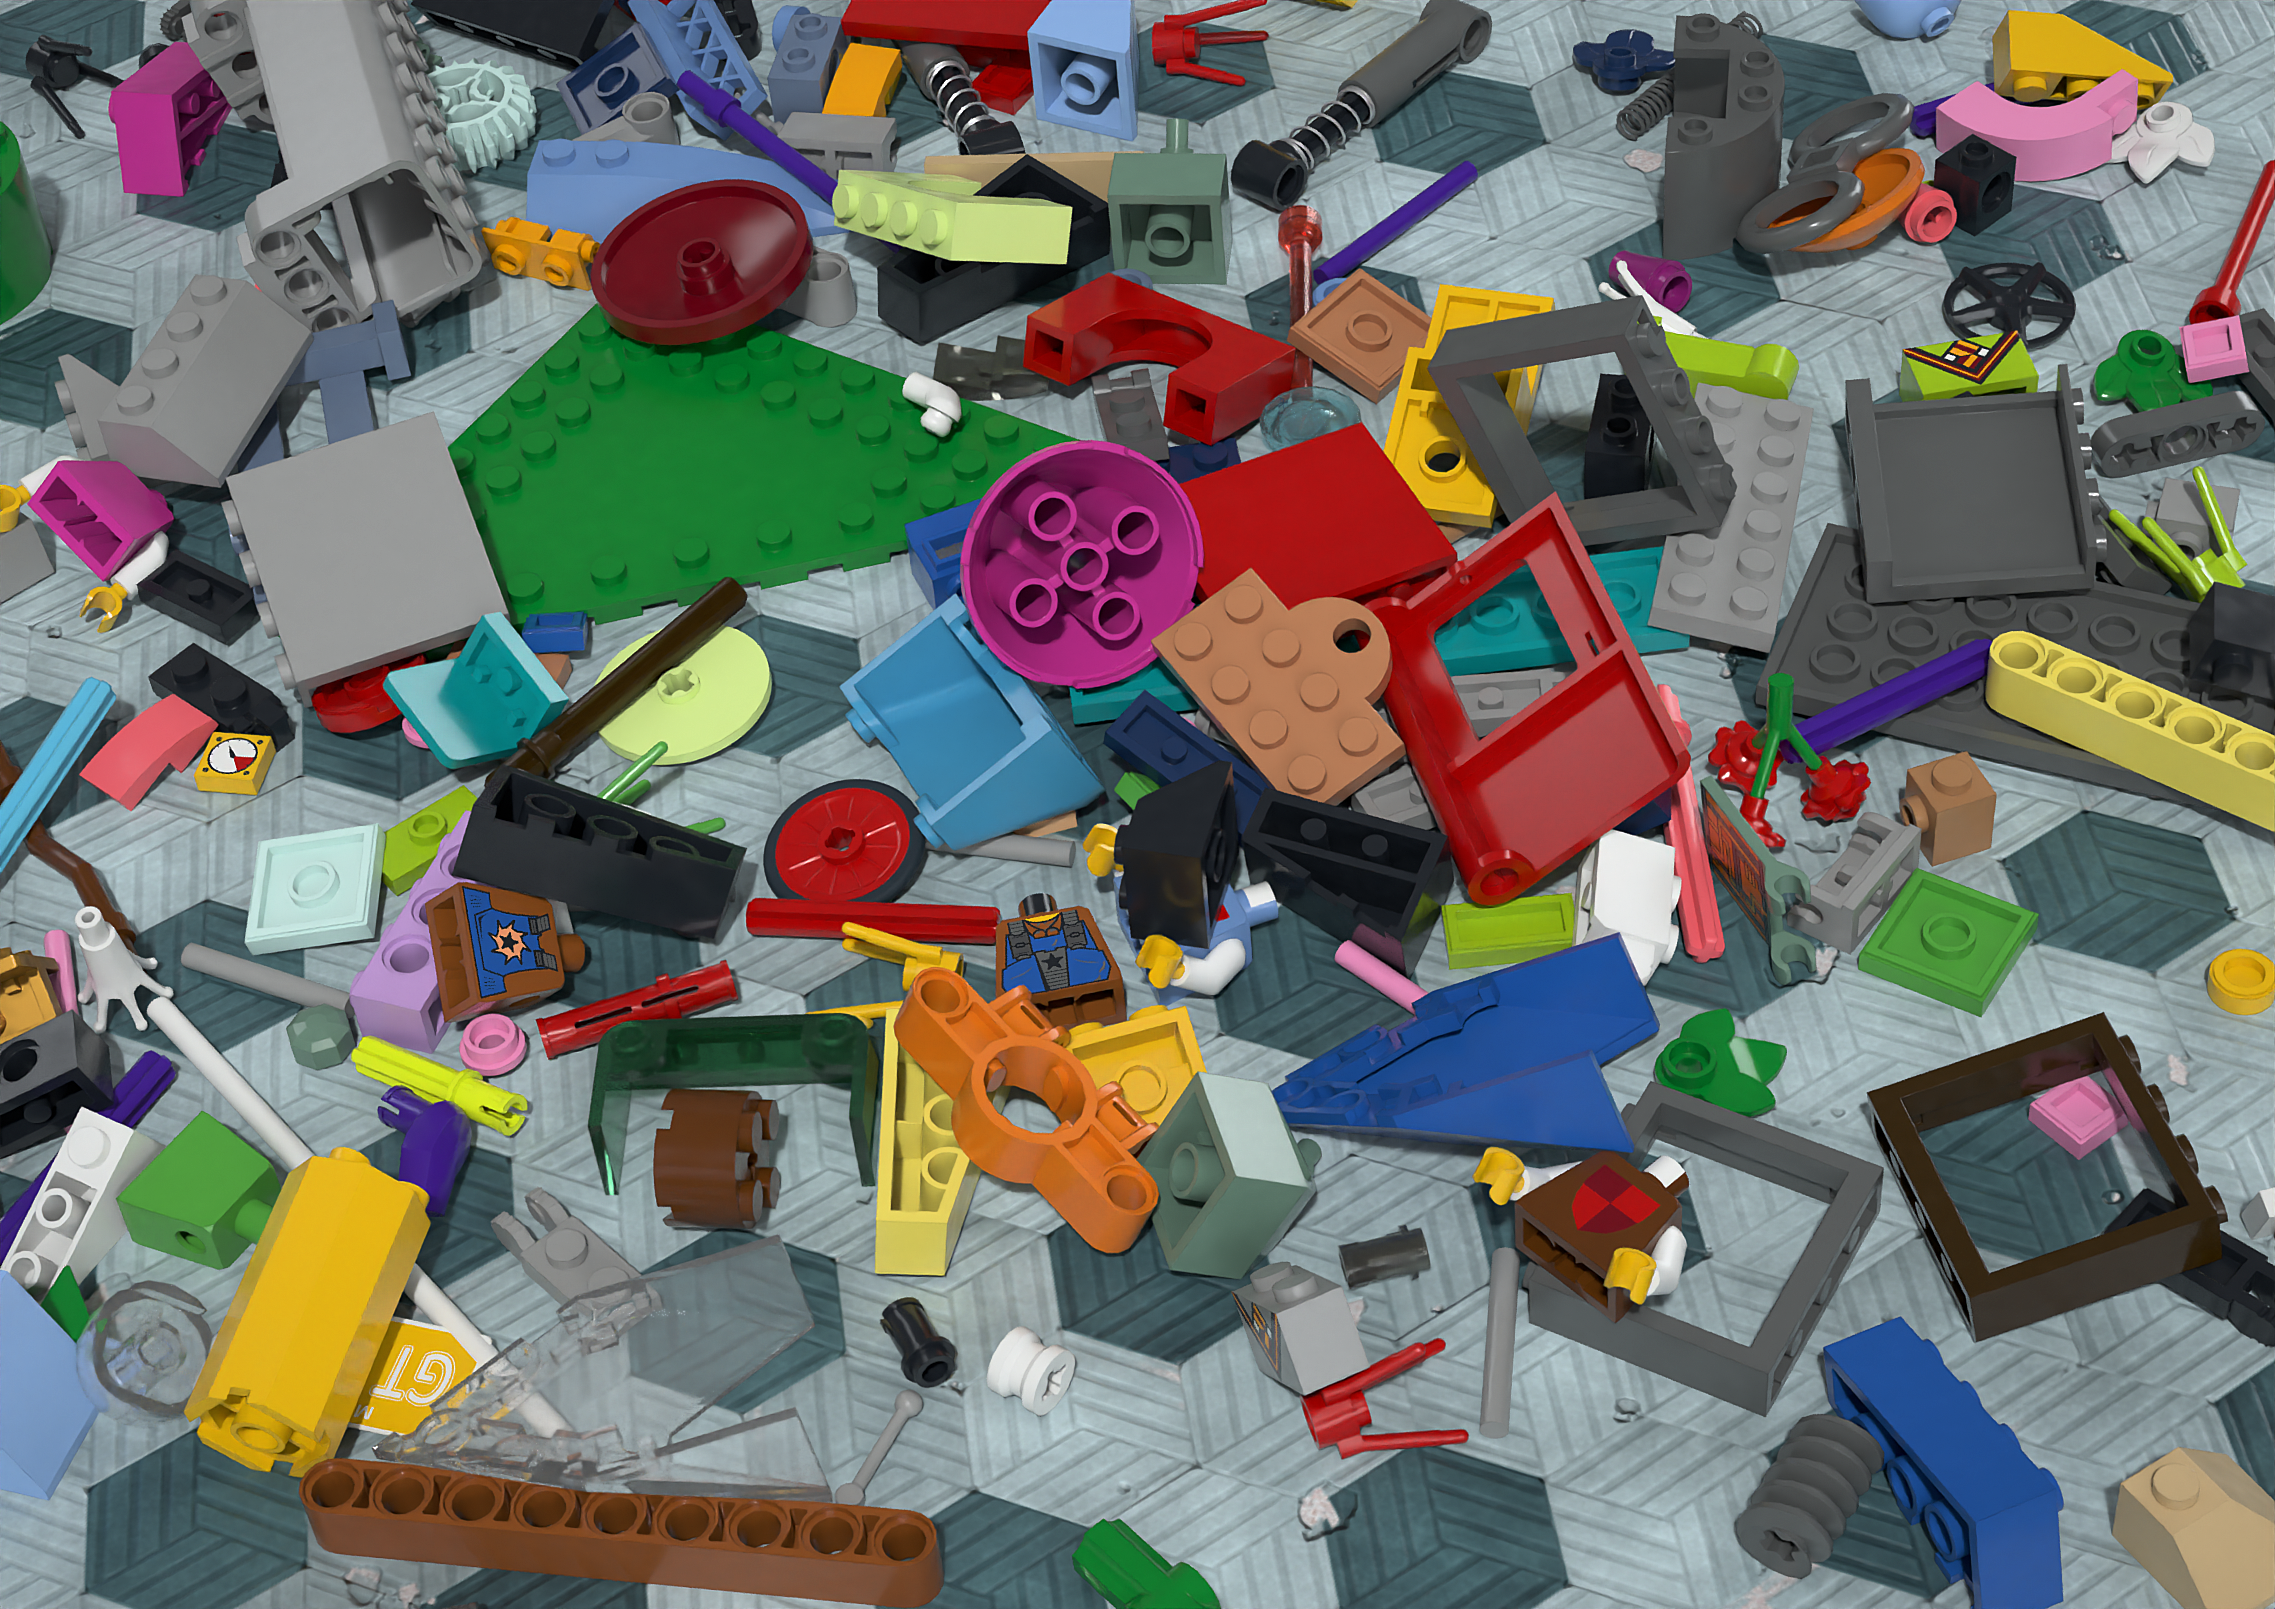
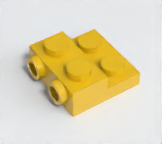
[1065,1005,1207,1126]

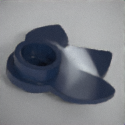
[1573,29,1675,91]

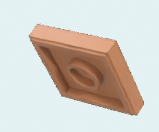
[1287,268,1432,404]

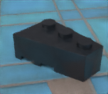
[1241,788,1454,980]

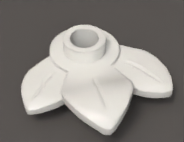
[2105,102,2215,183]

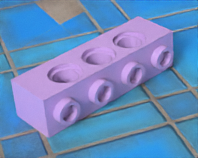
[349,810,502,1054]

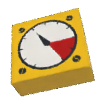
[194,732,276,795]

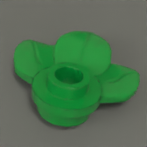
[2093,330,2213,412]
[1655,1008,1787,1117]

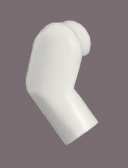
[902,372,962,437]

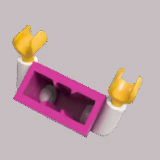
[0,455,174,633]

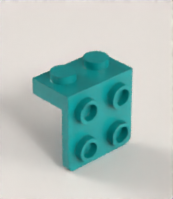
[383,611,569,769]

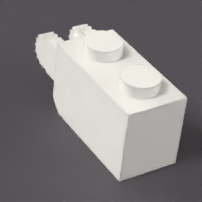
[1572,829,1682,986]

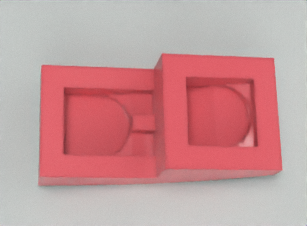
[79,694,219,811]

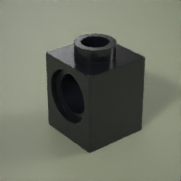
[1933,134,2017,237]

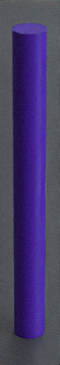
[1313,161,1478,285]

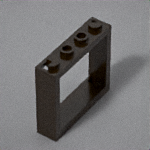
[1867,1012,2228,1342]

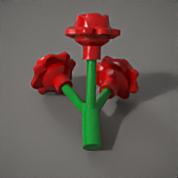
[1708,673,1871,849]

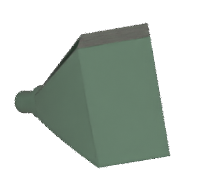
[1107,119,1232,285]
[1136,1071,1322,1280]

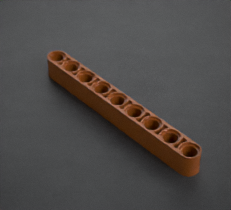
[299,1458,944,1608]

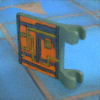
[1700,775,1817,985]

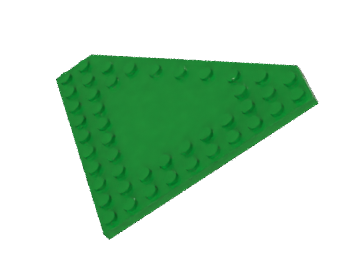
[277,303,1079,661]

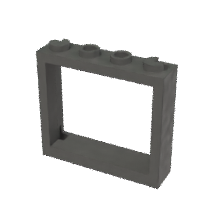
[1427,295,1738,546]
[1522,1081,1884,1417]

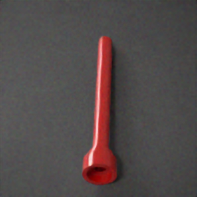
[2189,160,2275,325]

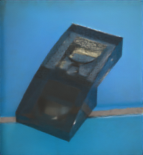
[932,335,1049,401]

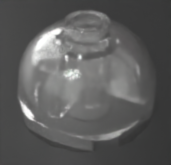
[76,1280,219,1429]

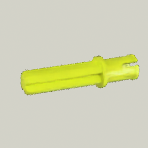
[351,1035,528,1136]

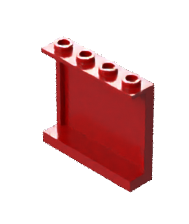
[1179,422,1458,640]

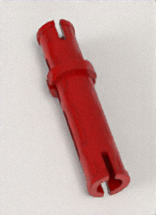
[536,960,738,1060]

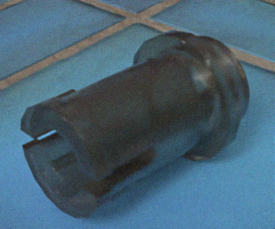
[1338,1224,1431,1290]

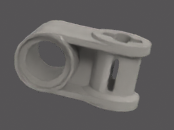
[776,246,857,327]

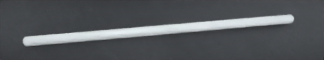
[147,996,573,1451]

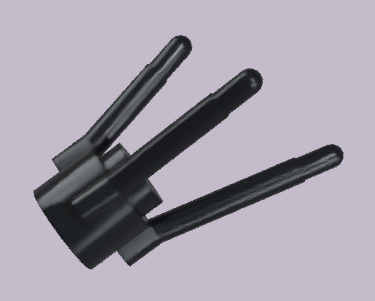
[25,34,125,139]

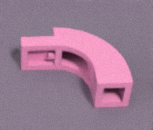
[1936,69,2138,182]

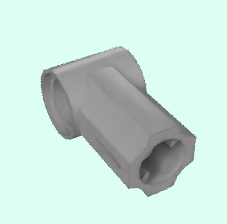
[572,92,680,145]

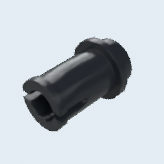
[880,1297,955,1388]

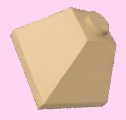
[2112,1447,2275,1609]

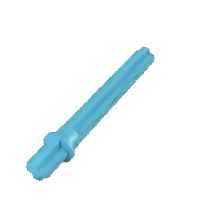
[0,677,116,874]

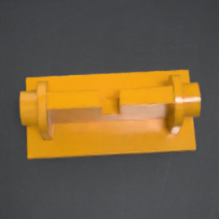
[481,217,600,291]

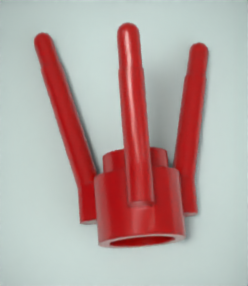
[1152,0,1268,86]
[1300,1338,1469,1459]

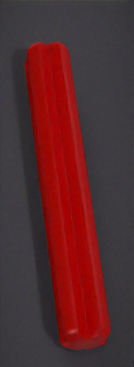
[746,898,1001,944]

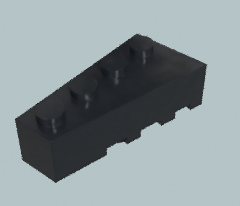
[452,764,747,939]

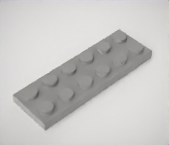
[1647,382,1814,653]

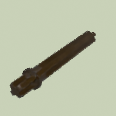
[484,577,748,787]

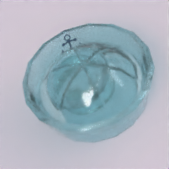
[1259,386,1362,452]

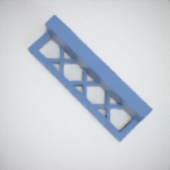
[627,0,768,141]

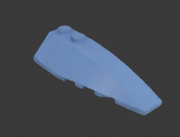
[526,139,854,245]

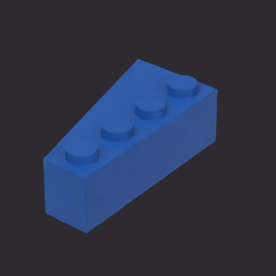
[1823,1316,2064,1609]

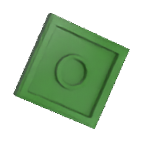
[1858,868,2039,1018]

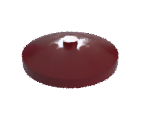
[590,179,814,345]

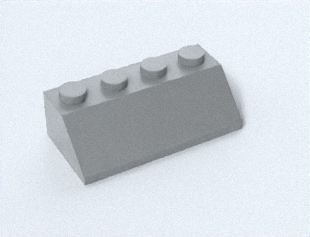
[97,274,314,488]

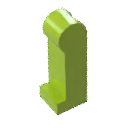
[1637,316,1799,400]

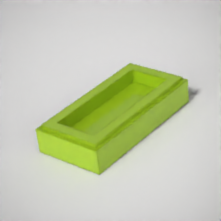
[1441,893,1575,970]

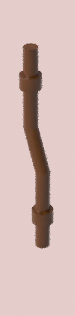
[0,740,148,985]

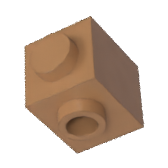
[1899,751,1997,867]

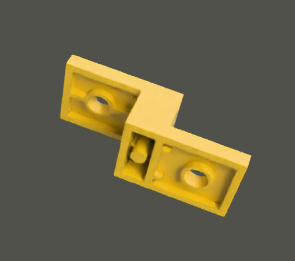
[1383,284,1555,528]

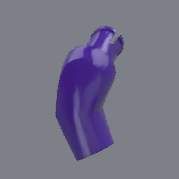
[377,1085,472,1217]

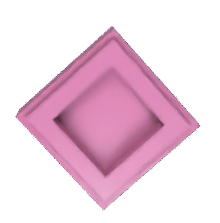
[2179,315,2249,383]
[2028,1076,2129,1160]

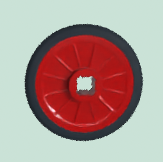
[763,779,926,903]

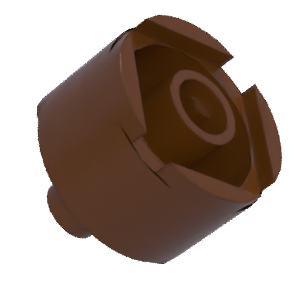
[653,1088,780,1229]

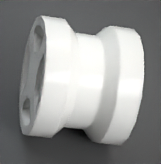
[986,1326,1075,1416]

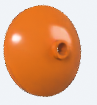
[1767,148,1925,253]

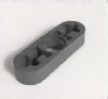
[2090,391,2265,478]

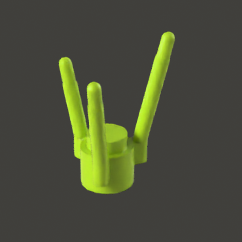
[2108,466,2248,603]

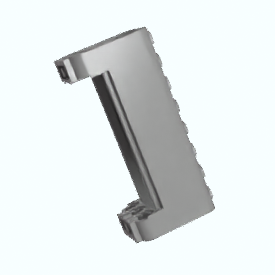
[182,0,482,333]

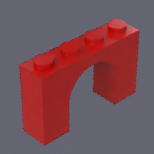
[1023,272,1296,446]

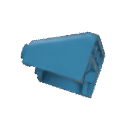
[839,593,1106,851]

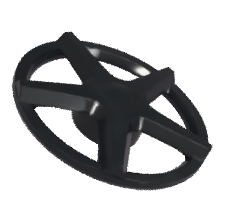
[1944,262,2076,350]

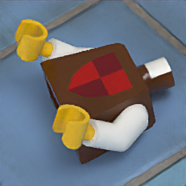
[1472,1147,1690,1324]

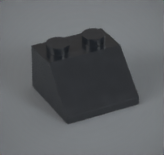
[1114,760,1239,949]

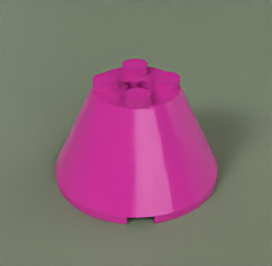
[960,440,1204,689]

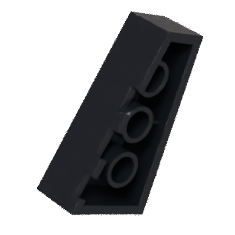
[877,154,1110,343]

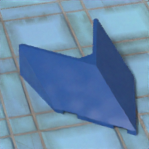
[1272,932,1660,1153]

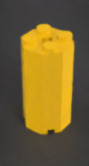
[184,1147,431,1478]

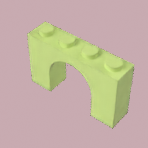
[832,170,1073,264]

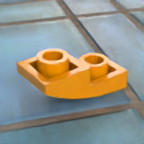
[822,43,902,117]

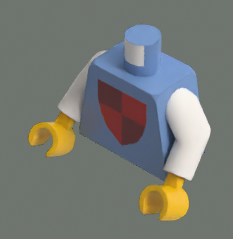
[1082,824,1278,1006]

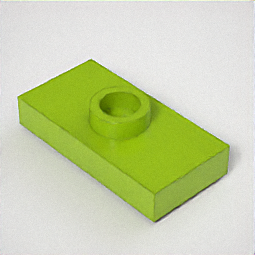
[381,785,478,896]

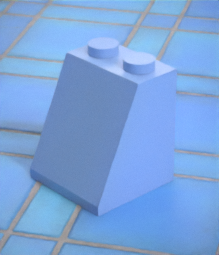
[1027,0,1139,142]
[0,1270,114,1501]

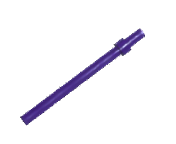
[677,70,904,253]

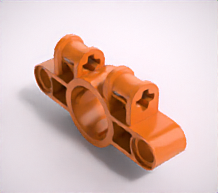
[893,967,1159,1253]

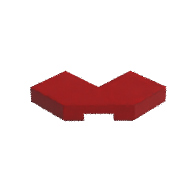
[956,45,1034,115]

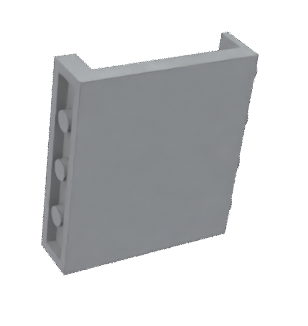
[221,411,511,708]

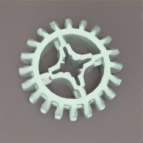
[426,58,537,174]

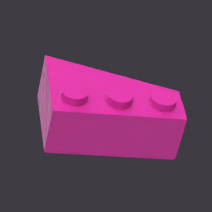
[108,42,232,197]

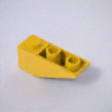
[1992,10,2173,110]

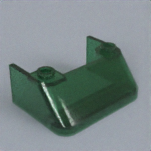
[588,1013,884,1195]

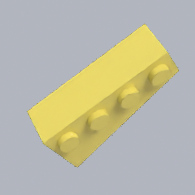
[875,1008,1011,1276]

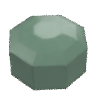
[286,1003,355,1070]

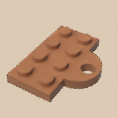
[1151,568,1406,806]

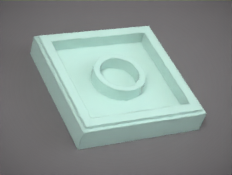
[244,823,386,956]

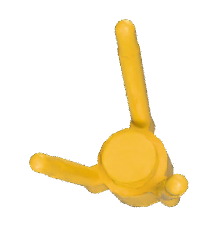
[803,922,964,1025]

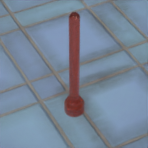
[1278,205,1323,409]

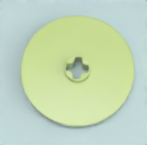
[594,625,772,765]

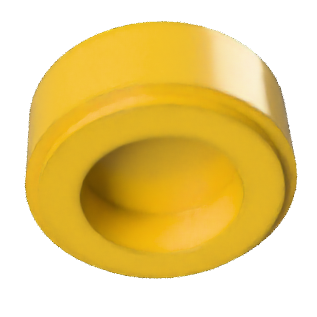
[2207,949,2275,1015]

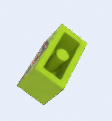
[1899,331,2039,402]

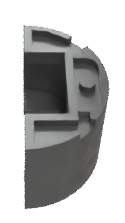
[1663,13,1785,260]

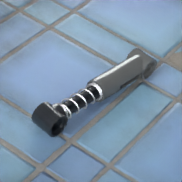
[1231,0,1492,211]
[890,39,1026,155]

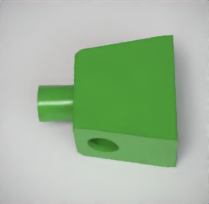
[116,1111,281,1270]

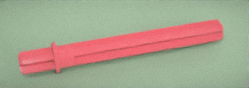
[1656,684,1725,963]

